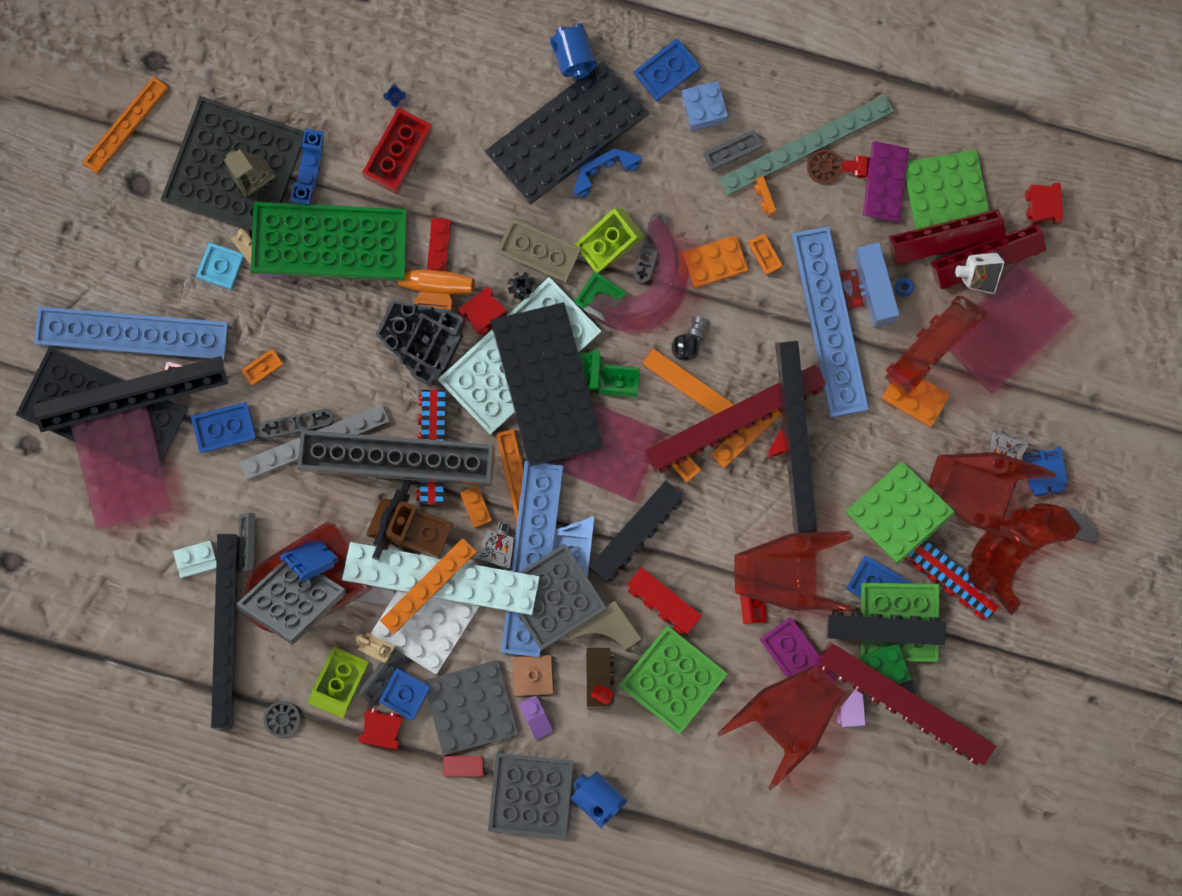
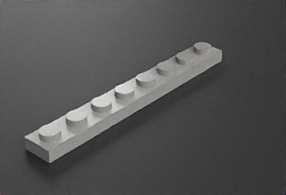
[240,404,390,481]

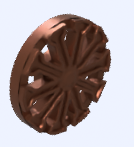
[807,149,842,185]

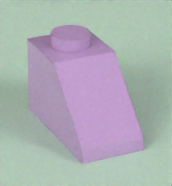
[836,690,866,728]

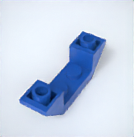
[290,128,324,205]
[574,148,642,199]

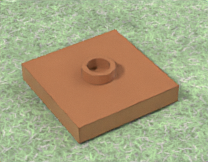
[512,655,553,696]

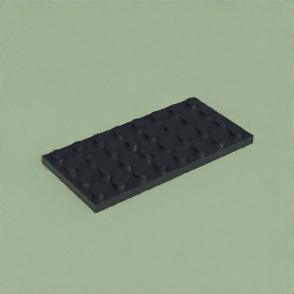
[485,61,650,205]
[490,302,604,467]
[16,347,188,478]

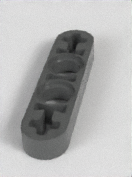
[634,213,667,284]
[259,409,334,439]

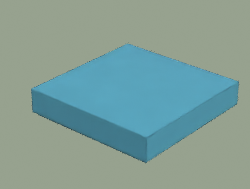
[196,242,245,291]

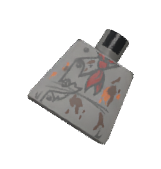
[988,430,1028,479]
[474,522,514,571]

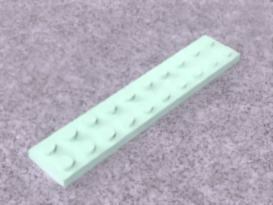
[342,542,540,616]

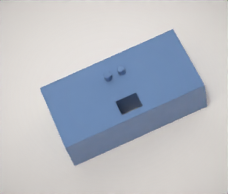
[853,242,899,328]

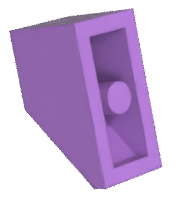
[519,696,553,740]

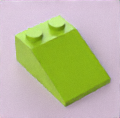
[574,208,645,274]
[308,646,369,718]

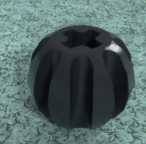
[507,272,535,299]
[671,334,700,361]

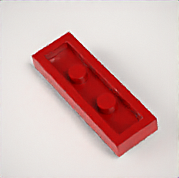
[427,218,451,271]

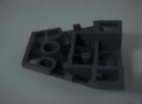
[376,300,465,387]

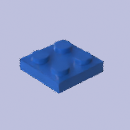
[379,667,431,721]

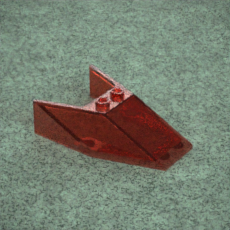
[927,452,1057,547]
[734,531,856,612]
[717,664,844,791]

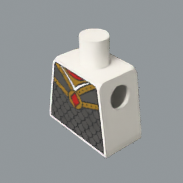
[956,253,1004,294]

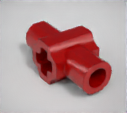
[842,156,870,179]

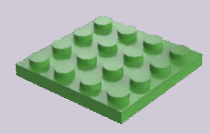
[905,150,989,230]
[845,461,955,565]
[860,583,939,662]
[619,625,728,735]

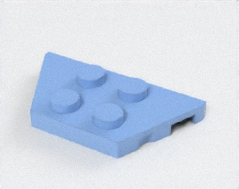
[553,517,594,578]

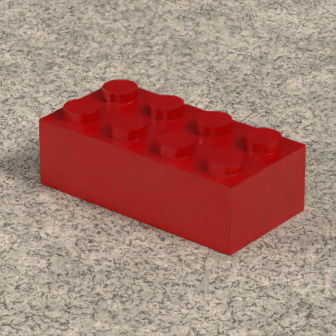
[362,107,433,195]

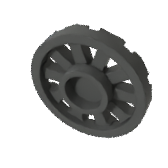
[264,701,300,738]

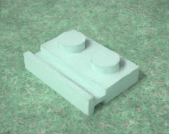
[173,541,216,579]

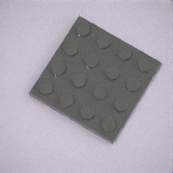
[518,543,607,651]
[236,561,346,645]
[423,660,518,756]
[488,753,574,839]

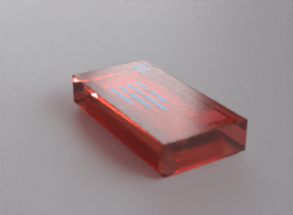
[839,269,864,310]

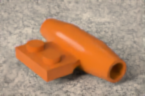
[398,269,475,311]

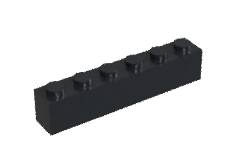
[589,480,683,583]
[826,611,946,645]

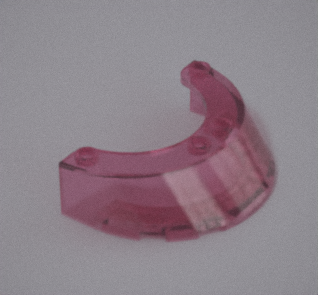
[583,216,688,333]

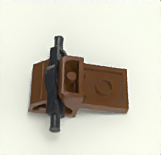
[367,480,453,561]

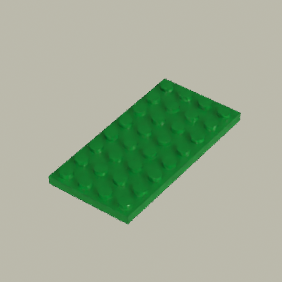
[250,202,406,281]

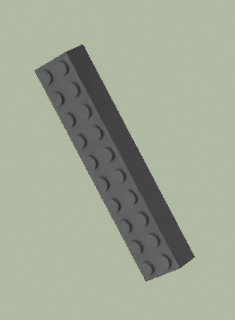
[297,430,495,486]

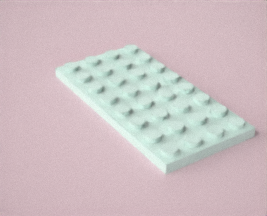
[438,277,601,435]

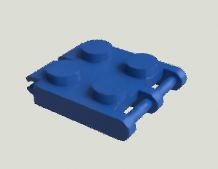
[1022,447,1068,497]
[280,540,338,581]

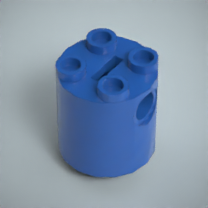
[550,24,597,79]
[570,771,628,829]

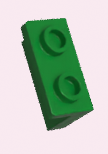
[578,350,603,392]
[599,364,640,397]

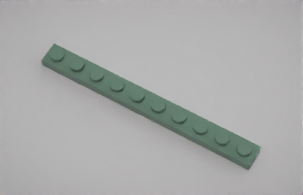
[719,95,894,196]

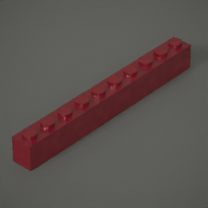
[645,364,826,474]
[817,641,996,765]

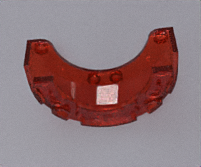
[885,295,988,399]
[968,503,1081,616]

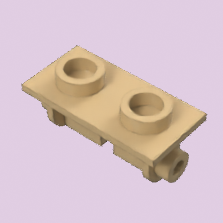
[231,228,252,265]
[356,633,395,663]

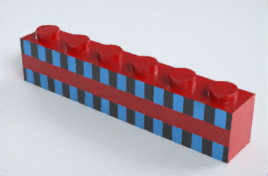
[416,389,446,506]
[904,540,1003,621]

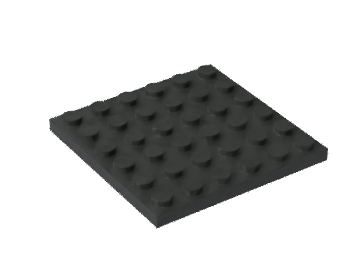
[160,96,305,232]

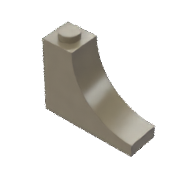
[567,601,641,652]

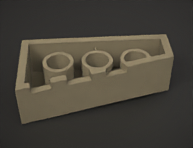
[224,149,277,197]

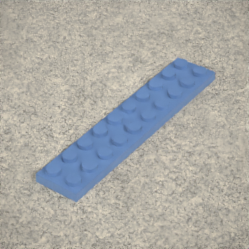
[791,226,869,418]
[34,306,229,361]
[501,461,563,657]

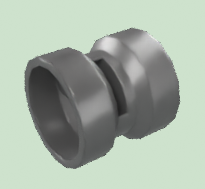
[687,316,711,341]

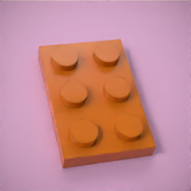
[682,235,748,289]
[881,366,950,428]

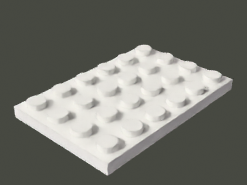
[370,543,481,675]

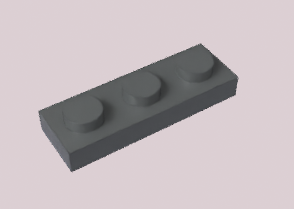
[703,130,762,171]
[238,513,257,572]
[357,648,409,705]

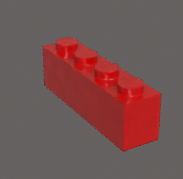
[627,567,702,636]

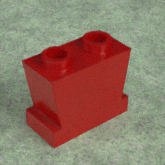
[1025,183,1063,225]
[458,286,507,336]
[359,709,404,750]

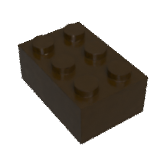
[586,648,614,709]

